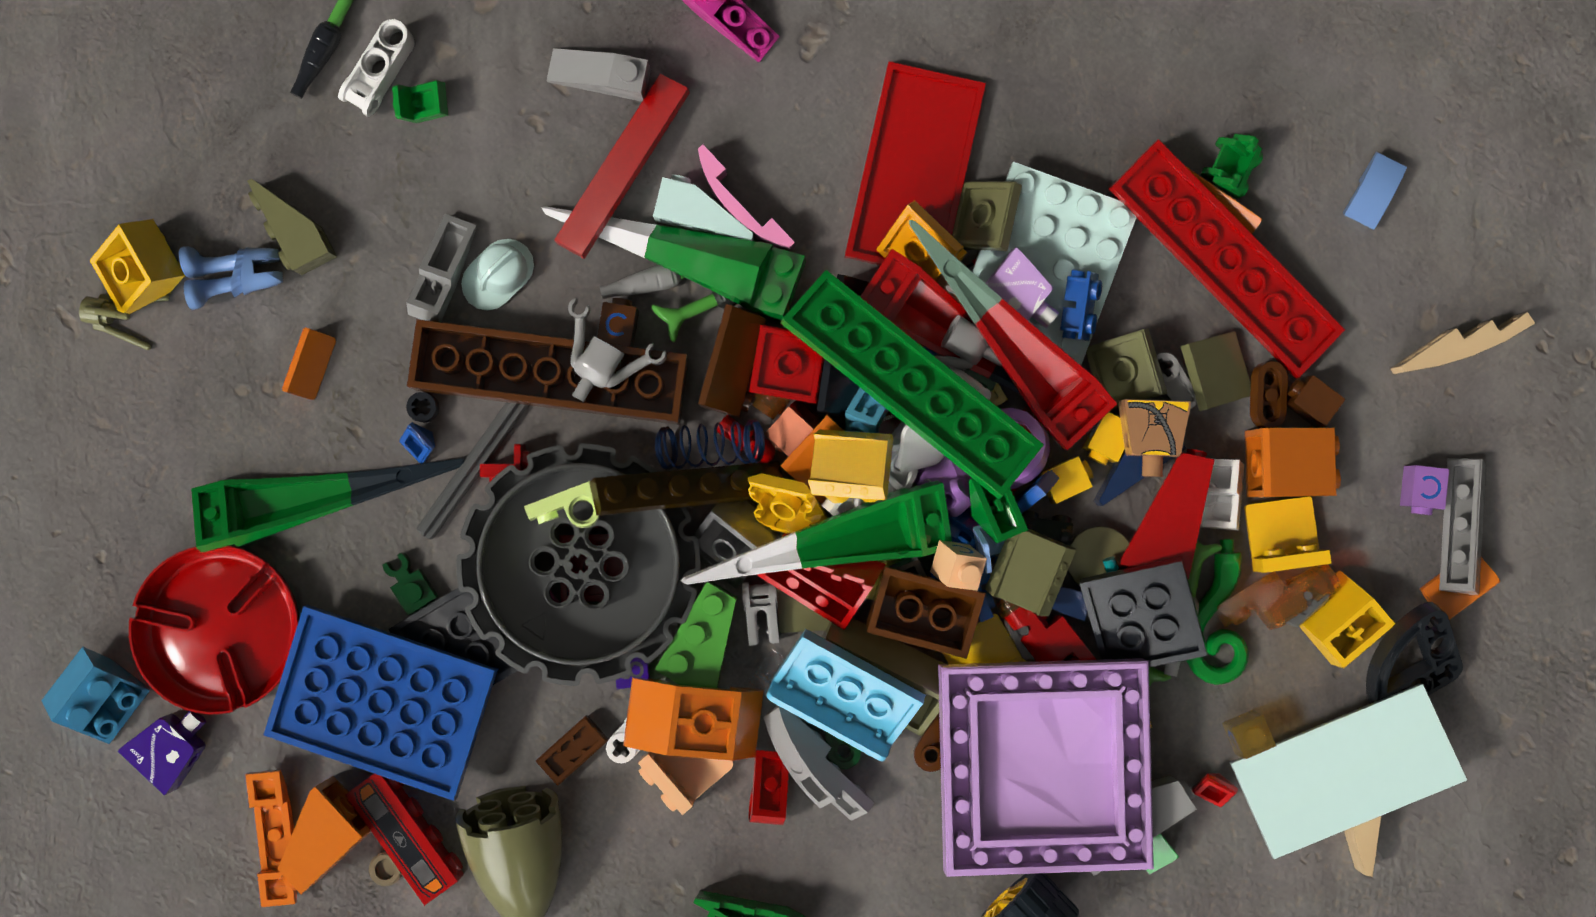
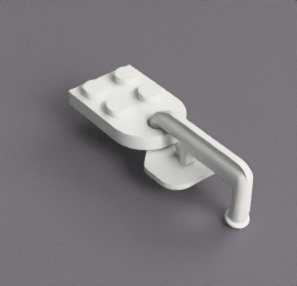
[821,368,991,516]

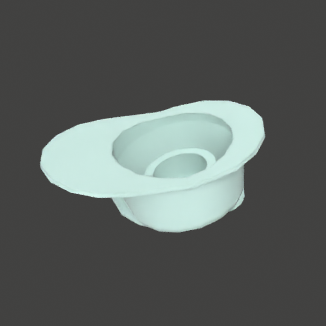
[461,239,534,311]

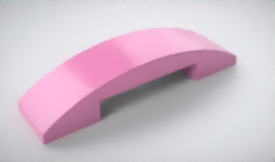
[698,144,795,251]

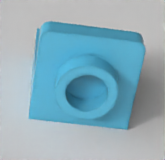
[845,388,889,433]

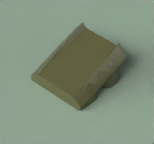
[985,529,1076,616]

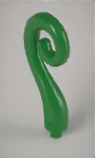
[1186,539,1249,685]

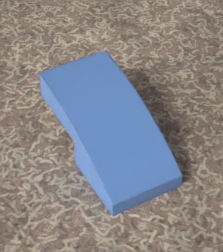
[1343,151,1407,230]

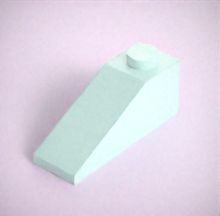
[653,175,754,241]

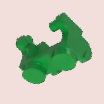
[1201,134,1263,198]

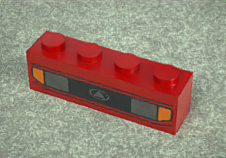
[345,774,464,906]

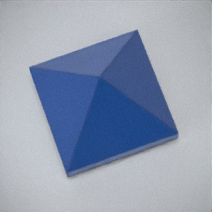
[399,422,435,464]

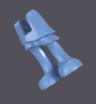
[179,246,283,310]

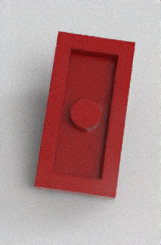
[748,750,789,825]

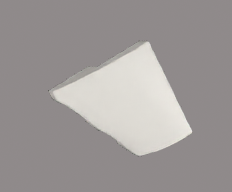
[1200,459,1245,531]

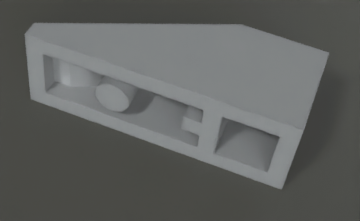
[546,48,651,102]

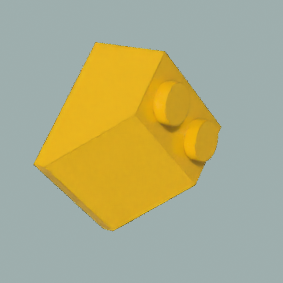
[90,219,185,314]

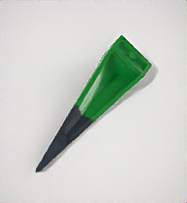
[191,458,464,553]

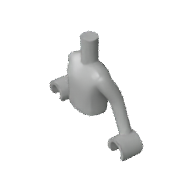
[935,285,1001,369]
[568,298,667,402]

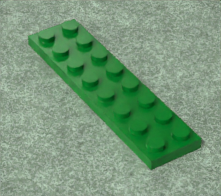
[781,270,1044,500]

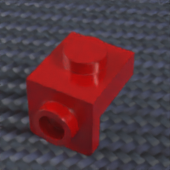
[480,444,531,482]

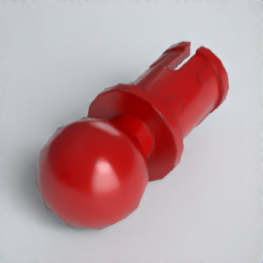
[717,414,776,463]

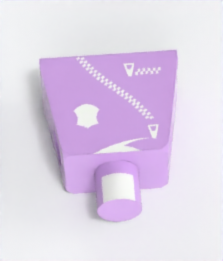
[985,247,1059,328]

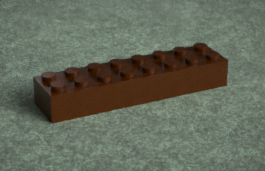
[407,319,689,425]

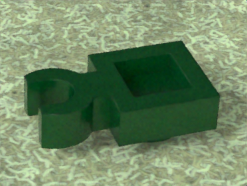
[382,552,439,616]

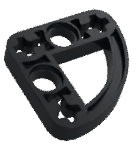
[1366,602,1463,704]

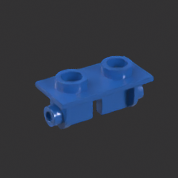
[1060,270,1102,341]

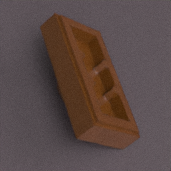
[536,715,609,786]

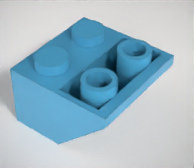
[41,646,150,744]

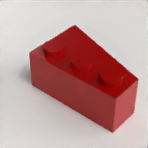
[757,533,886,630]

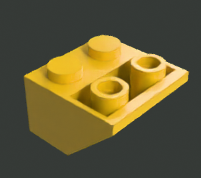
[1299,570,1395,668]

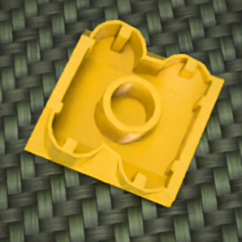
[808,429,893,503]
[748,473,828,534]

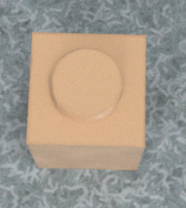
[930,540,987,591]

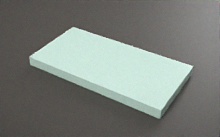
[1230,684,1467,859]

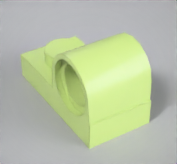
[524,481,599,528]

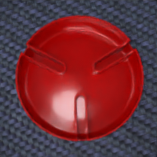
[129,546,300,714]

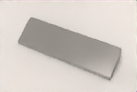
[1439,458,1486,595]

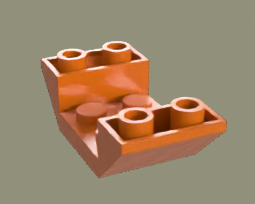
[623,677,764,761]

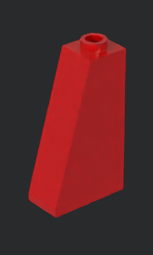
[1118,449,1215,580]

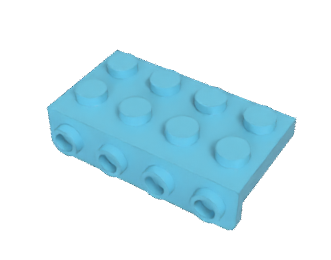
[766,629,926,761]

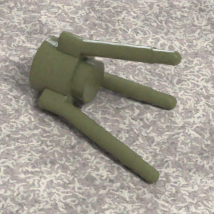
[79,294,170,350]

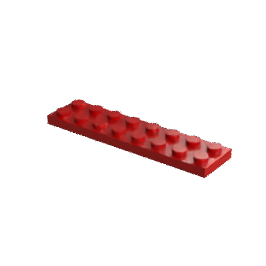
[1108,139,1345,378]

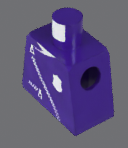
[118,711,206,795]

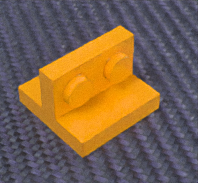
[876,200,967,282]

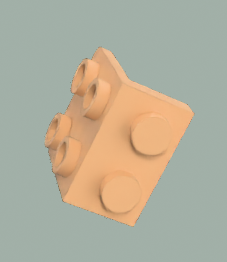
[638,752,733,815]

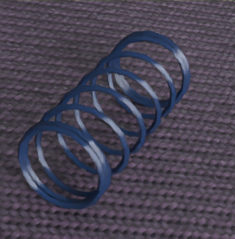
[655,419,765,470]

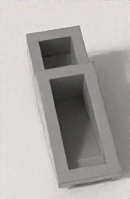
[406,214,477,322]

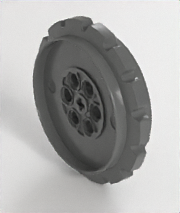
[456,443,700,686]

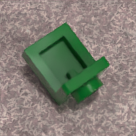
[392,80,449,123]

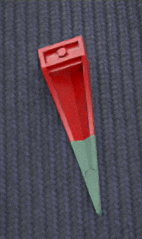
[909,220,1117,450]

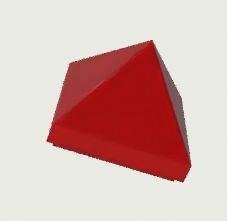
[1192,773,1238,807]

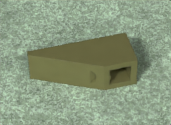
[247,178,337,275]

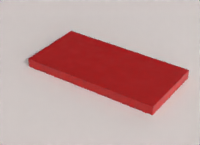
[844,61,986,265]

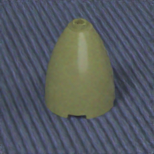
[455,786,562,917]

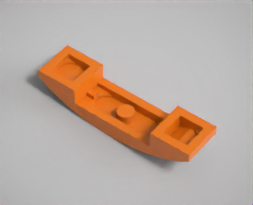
[245,770,297,907]

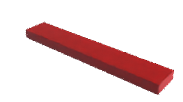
[554,74,690,259]

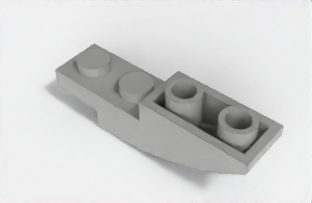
[763,706,874,821]

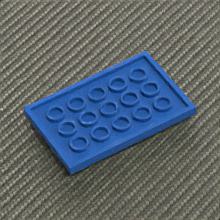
[264,605,498,801]

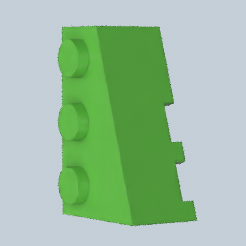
[655,581,737,688]

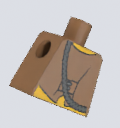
[1119,399,1191,477]

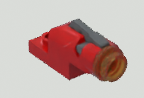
[997,599,1096,662]

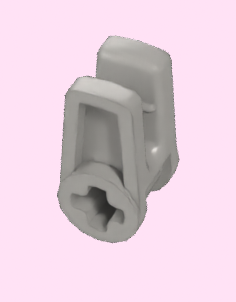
[1156,353,1197,409]
[742,582,779,646]

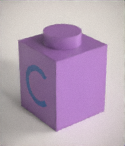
[1400,465,1449,515]

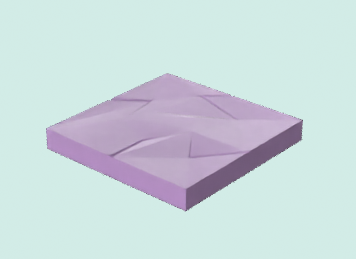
[938,658,1154,877]

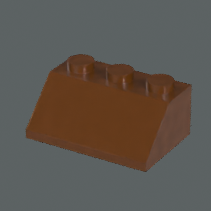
[698,304,767,418]
[866,566,986,659]

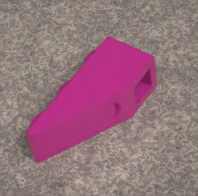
[682,0,780,62]

